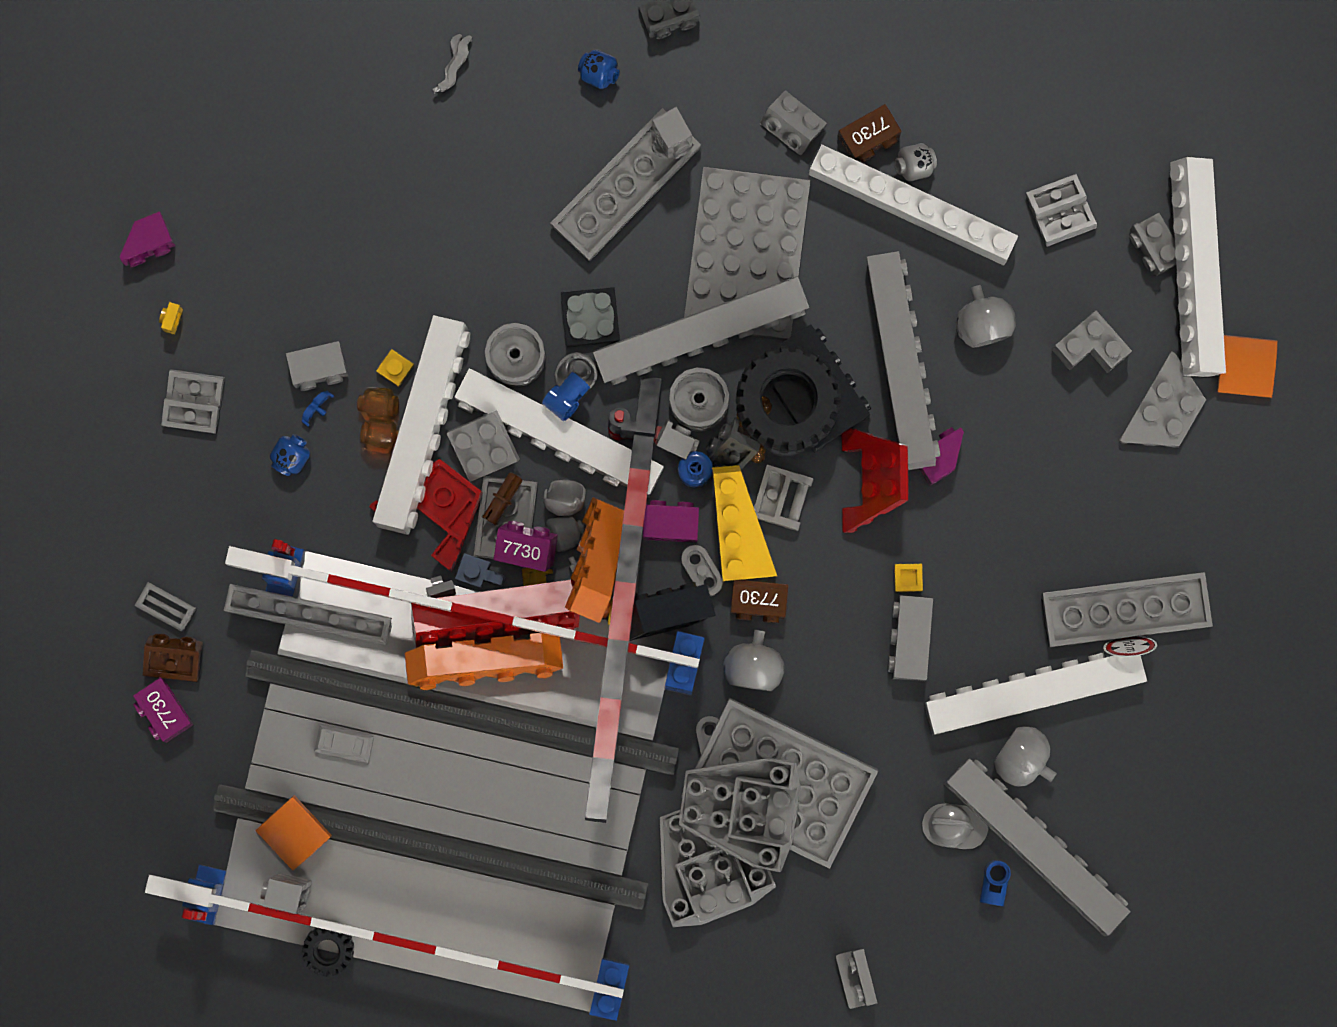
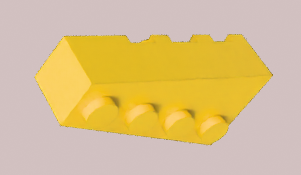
[712,465,777,581]

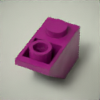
[119,211,175,267]
[919,427,964,486]

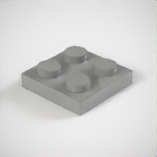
[447,410,520,482]

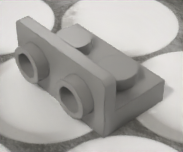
[1129,213,1176,276]
[836,948,877,1009]

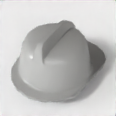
[922,803,988,849]

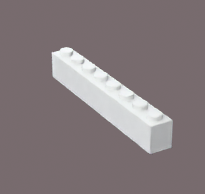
[809,145,1018,266]
[1170,157,1226,377]
[372,315,471,535]
[454,368,664,498]
[924,653,1147,735]

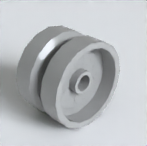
[485,323,546,388]
[669,367,729,432]

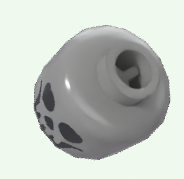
[895,143,937,181]

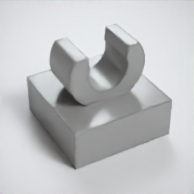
[426,576,456,598]

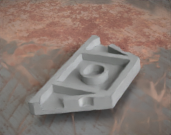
[1119,351,1206,447]

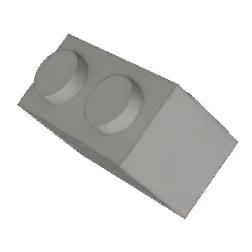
[652,107,692,159]
[286,341,348,391]

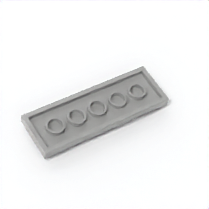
[550,108,701,262]
[1042,572,1213,648]

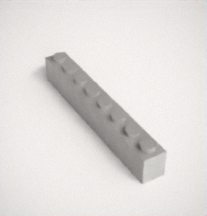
[867,251,940,470]
[593,276,809,385]
[944,758,1131,936]

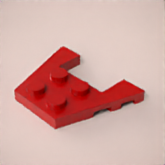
[842,428,908,533]
[369,459,483,572]

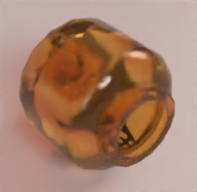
[357,387,399,423]
[360,416,399,454]

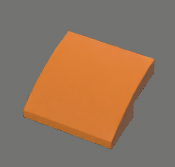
[1217,335,1278,398]
[255,795,332,871]

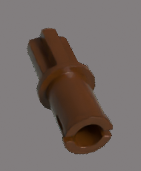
[482,472,522,526]

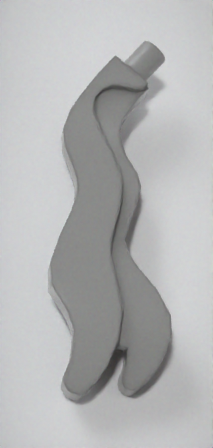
[432,34,472,94]

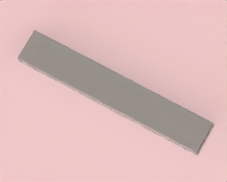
[224,584,392,645]

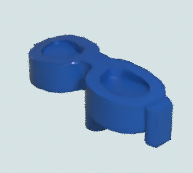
[302,390,334,427]

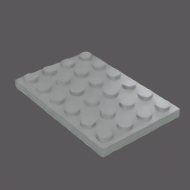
[684,167,810,340]
[681,698,878,869]

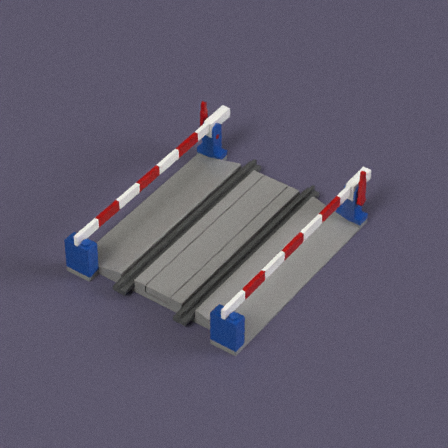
[145,539,705,1021]

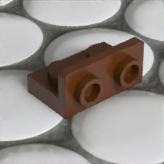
[143,634,203,682]

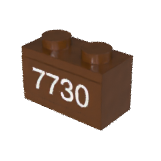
[837,104,902,163]
[730,580,788,623]

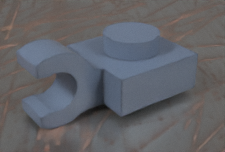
[455,553,506,589]

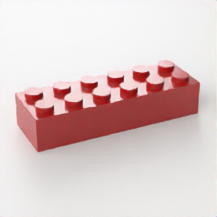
[411,579,580,649]

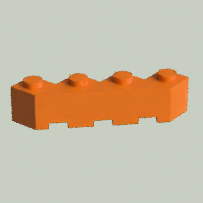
[565,497,624,623]
[405,633,563,690]

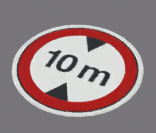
[1103,636,1157,657]

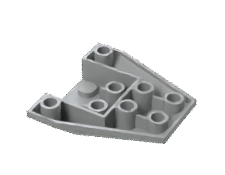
[679,758,800,872]
[660,809,776,927]

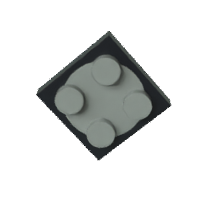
[561,287,620,347]

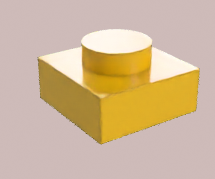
[159,302,183,335]
[376,349,414,387]
[894,564,923,592]

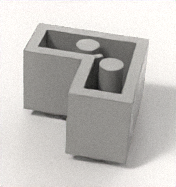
[1052,311,1132,373]

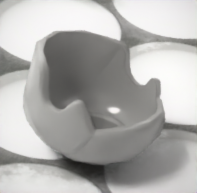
[554,352,598,390]
[543,480,586,516]

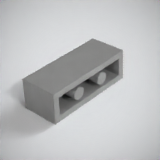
[888,595,933,682]
[260,873,312,914]

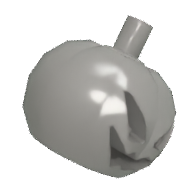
[955,285,1016,348]
[723,630,784,692]
[994,726,1057,786]

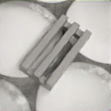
[135,582,197,632]

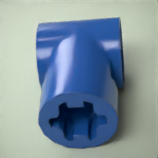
[542,372,590,421]
[980,860,1011,906]

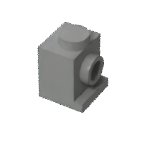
[655,418,699,459]

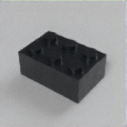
[629,582,716,641]

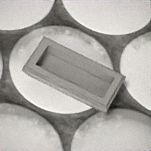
[314,725,374,763]

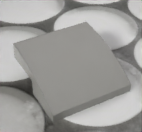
[1026,174,1097,247]
[161,369,225,433]

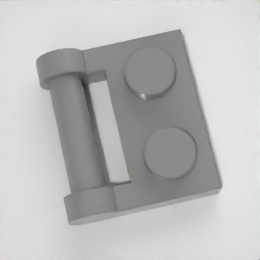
[754,465,813,531]

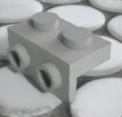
[760,90,827,155]

